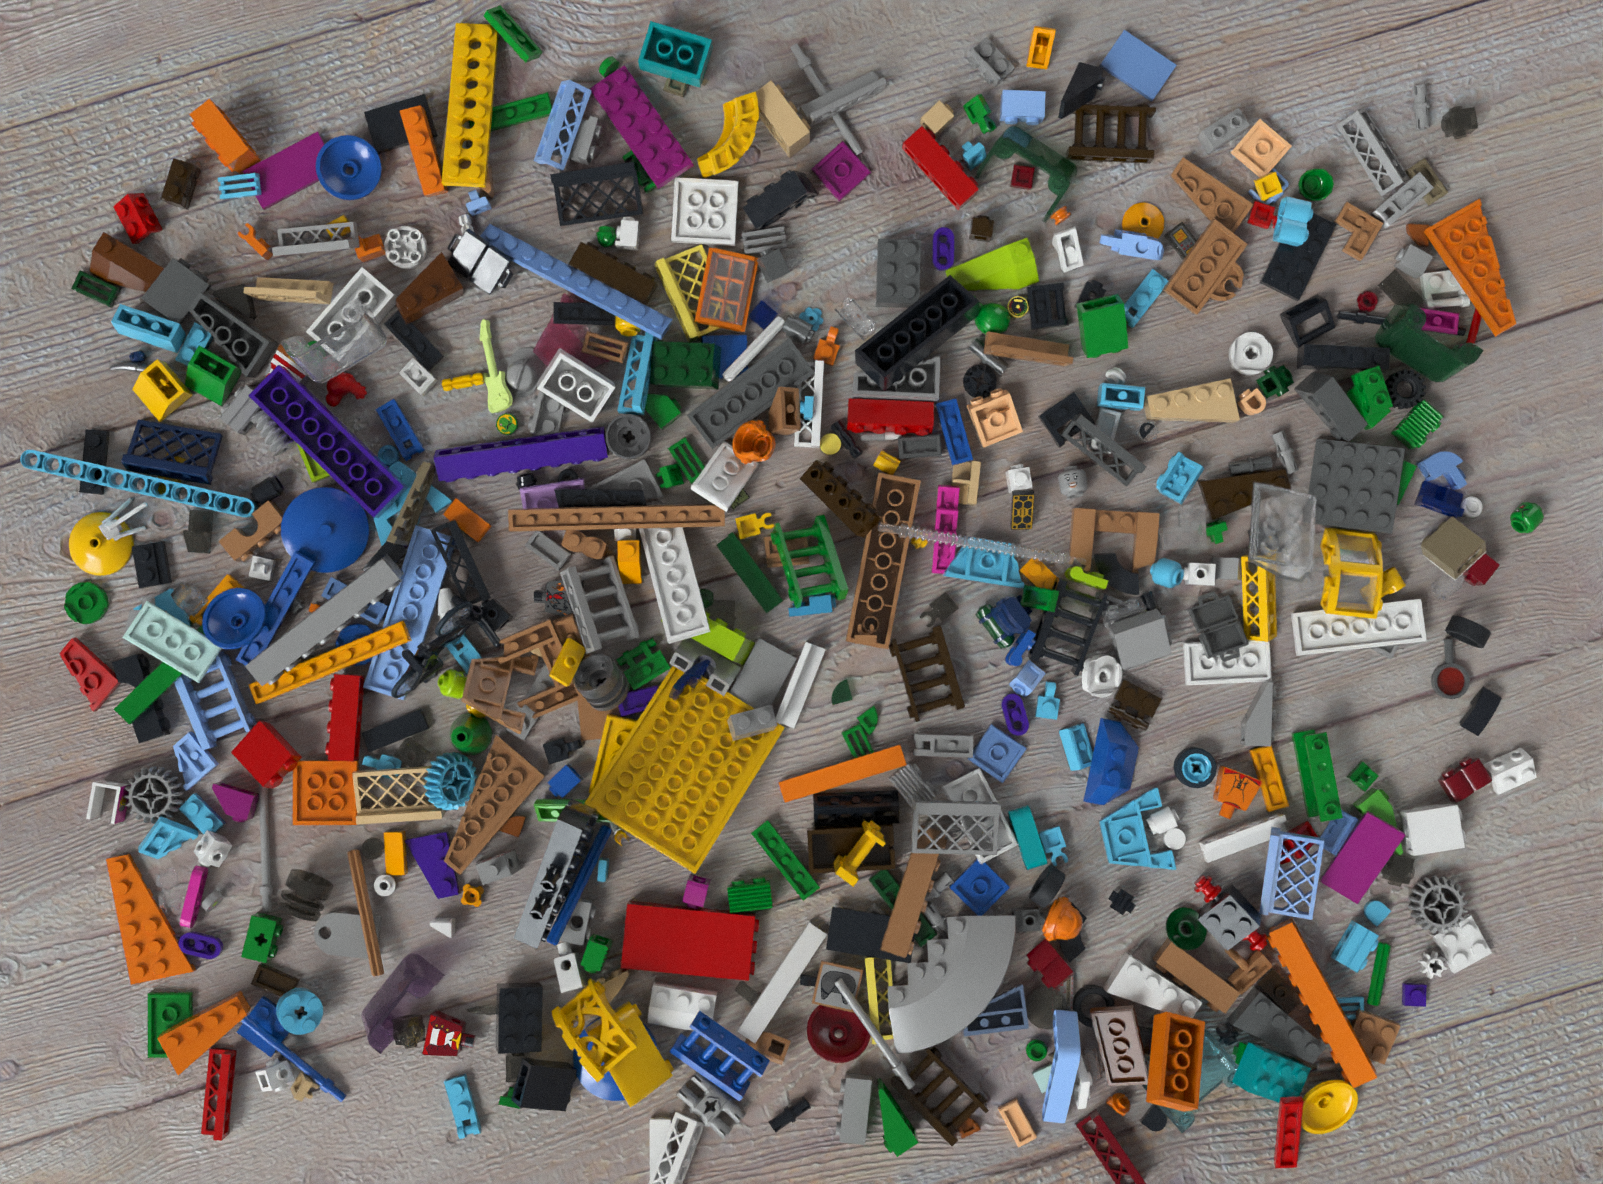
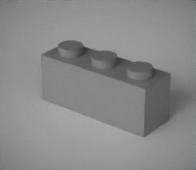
[835,1073,872,1145]

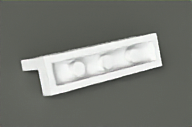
[794,360,824,448]
[775,642,826,728]
[1199,812,1287,863]
[648,1112,704,1184]

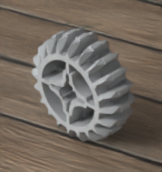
[124,766,184,824]
[1408,875,1468,934]

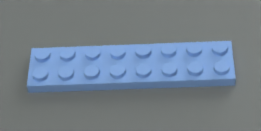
[363,525,456,700]

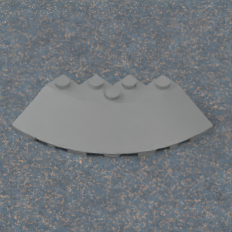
[888,916,1016,1054]

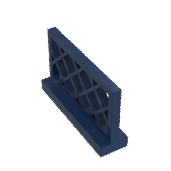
[121,419,223,485]

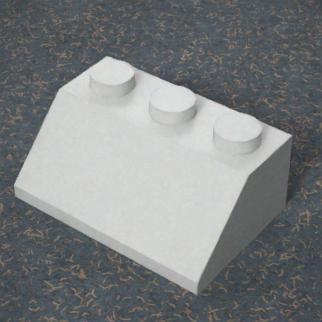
[648,980,718,1031]

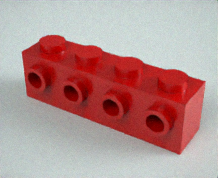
[902,126,979,211]
[847,398,934,436]
[325,674,365,762]

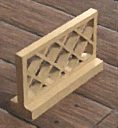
[352,766,446,825]

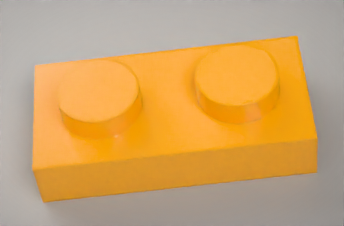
[1019,555,1056,589]

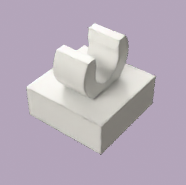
[249,556,276,581]

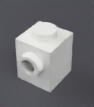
[1005,464,1033,493]
[1182,563,1216,586]

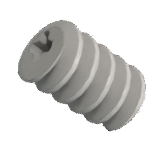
[251,410,296,456]

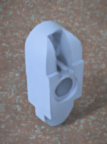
[1099,229,1164,260]

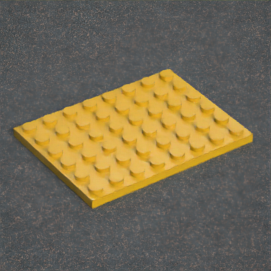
[584,666,785,874]

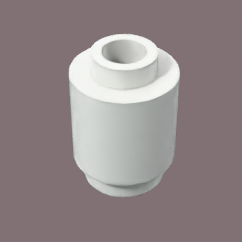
[1146,807,1180,835]

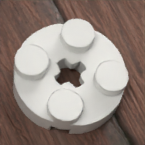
[1228,332,1273,376]
[1082,654,1122,698]

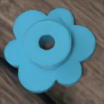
[799,307,823,331]

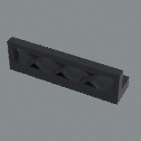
[430,519,491,605]
[813,790,899,827]

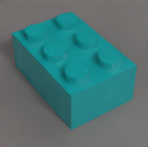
[638,21,713,88]
[1232,1042,1311,1103]

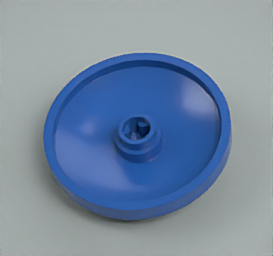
[281,487,369,573]

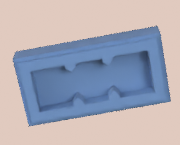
[1317,810,1358,856]

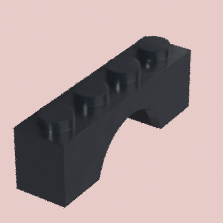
[1297,344,1390,372]
[112,654,171,743]

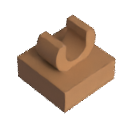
[854,624,877,644]

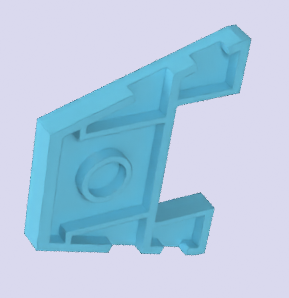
[373,461,453,546]
[1099,787,1176,870]

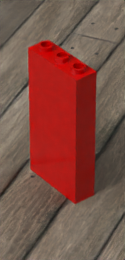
[621,901,759,981]

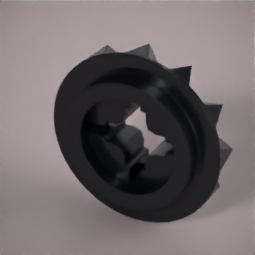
[963,364,997,398]

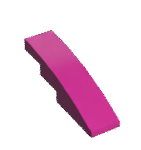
[932,485,960,574]

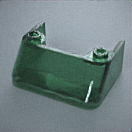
[975,126,1077,223]

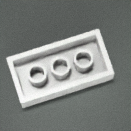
[306,267,397,363]

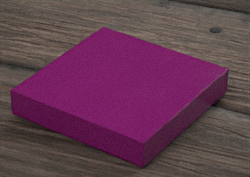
[811,141,871,202]

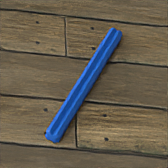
[547,825,612,945]

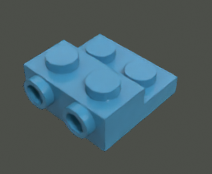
[788,593,836,617]

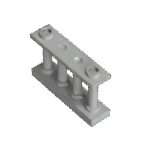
[560,556,640,654]

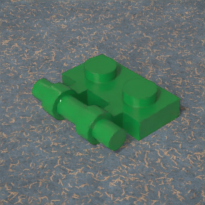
[616,637,671,690]

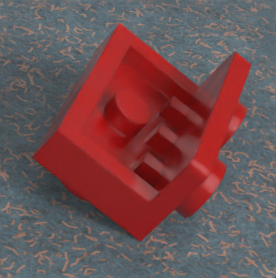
[113,193,163,244]

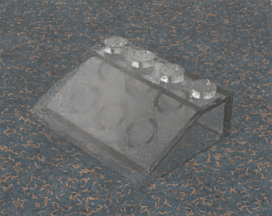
[1248,482,1316,583]

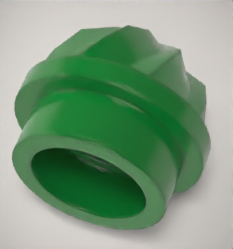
[596,226,617,248]

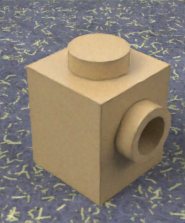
[920,100,954,137]

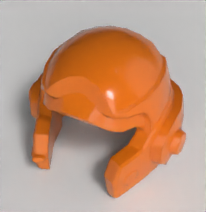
[732,420,776,464]
[1042,896,1083,941]

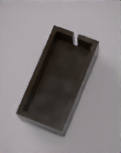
[807,823,896,874]

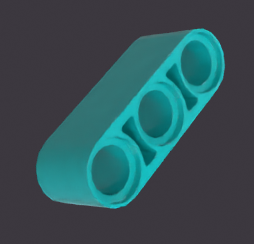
[1008,805,1048,870]

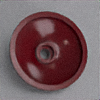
[807,1005,871,1063]

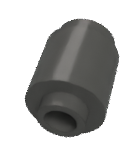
[782,316,815,344]

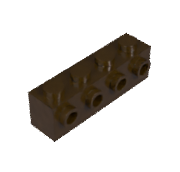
[569,242,657,306]
[800,460,881,538]

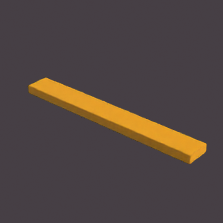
[249,621,412,704]

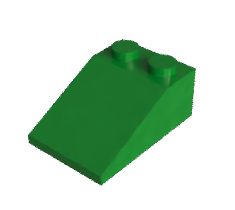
[877,1078,919,1157]

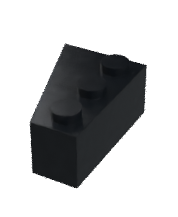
[743,170,819,230]

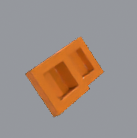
[443,498,491,543]

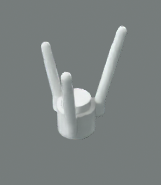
[99,498,147,541]

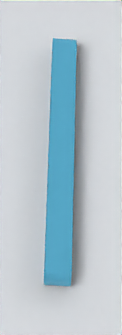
[20,450,259,518]

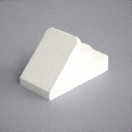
[1052,227,1084,272]
[399,358,438,396]

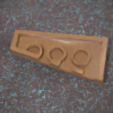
[1170,157,1254,233]

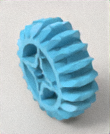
[423,752,478,811]

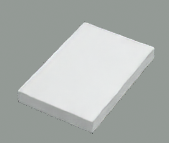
[691,441,760,512]

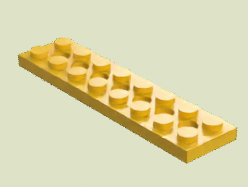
[442,23,499,188]

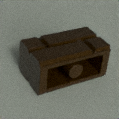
[161,158,201,210]

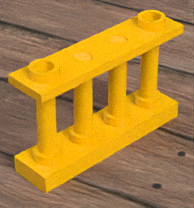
[834,820,886,887]

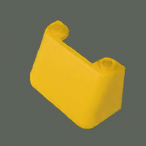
[584,1001,674,1108]

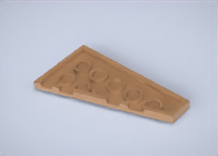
[444,735,545,875]

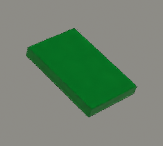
[148,992,193,1058]

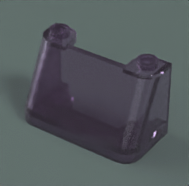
[361,953,445,1054]

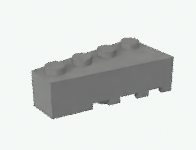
[852,356,940,404]

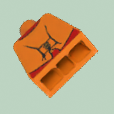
[1213,765,1263,820]

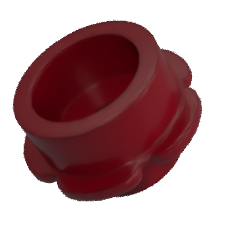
[1357,291,1378,312]

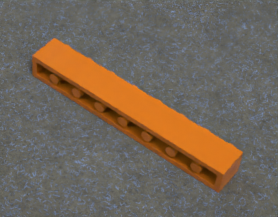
[1267,918,1377,1088]

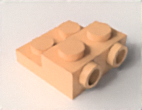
[966,388,1023,448]

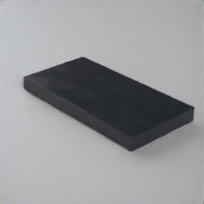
[826,906,915,963]

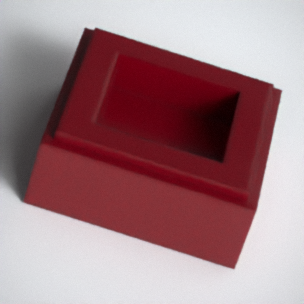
[1010,164,1035,190]

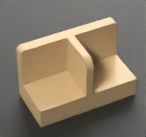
[951,461,981,506]

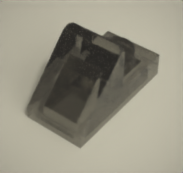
[183,510,213,554]

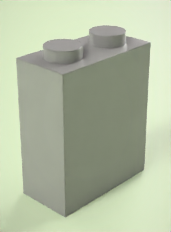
[1108,608,1173,670]

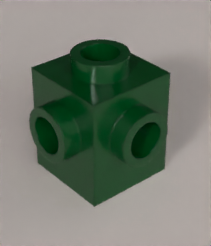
[1256,365,1294,399]

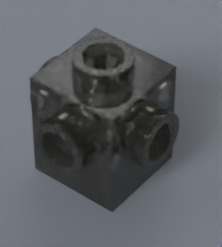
[392,1014,426,1049]

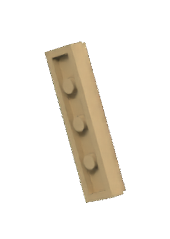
[243,277,334,304]

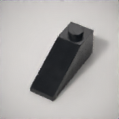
[1058,62,1105,119]

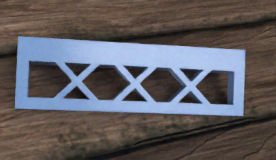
[534,80,591,171]

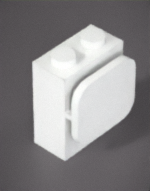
[1400,803,1466,856]

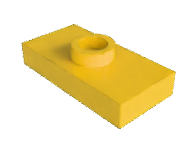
[549,638,586,687]

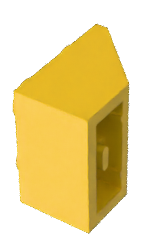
[132,359,193,422]

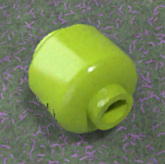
[438,669,468,699]

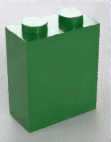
[1076,294,1129,358]

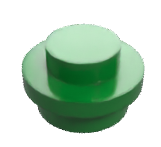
[1026,1039,1047,1061]

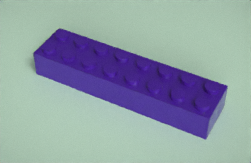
[248,365,409,518]

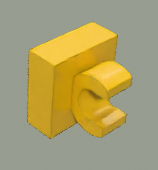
[1254,172,1283,201]

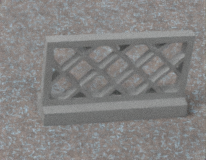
[911,800,1001,855]

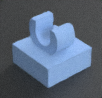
[466,190,492,216]

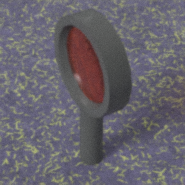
[1431,639,1470,699]

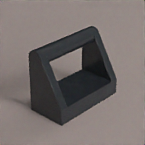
[1280,295,1335,348]

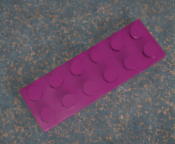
[589,65,694,189]

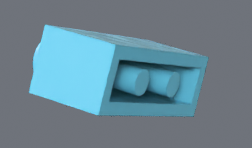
[111,304,186,353]

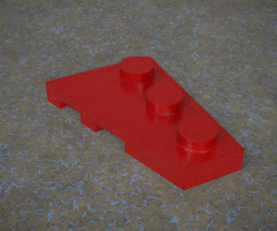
[59,637,120,712]

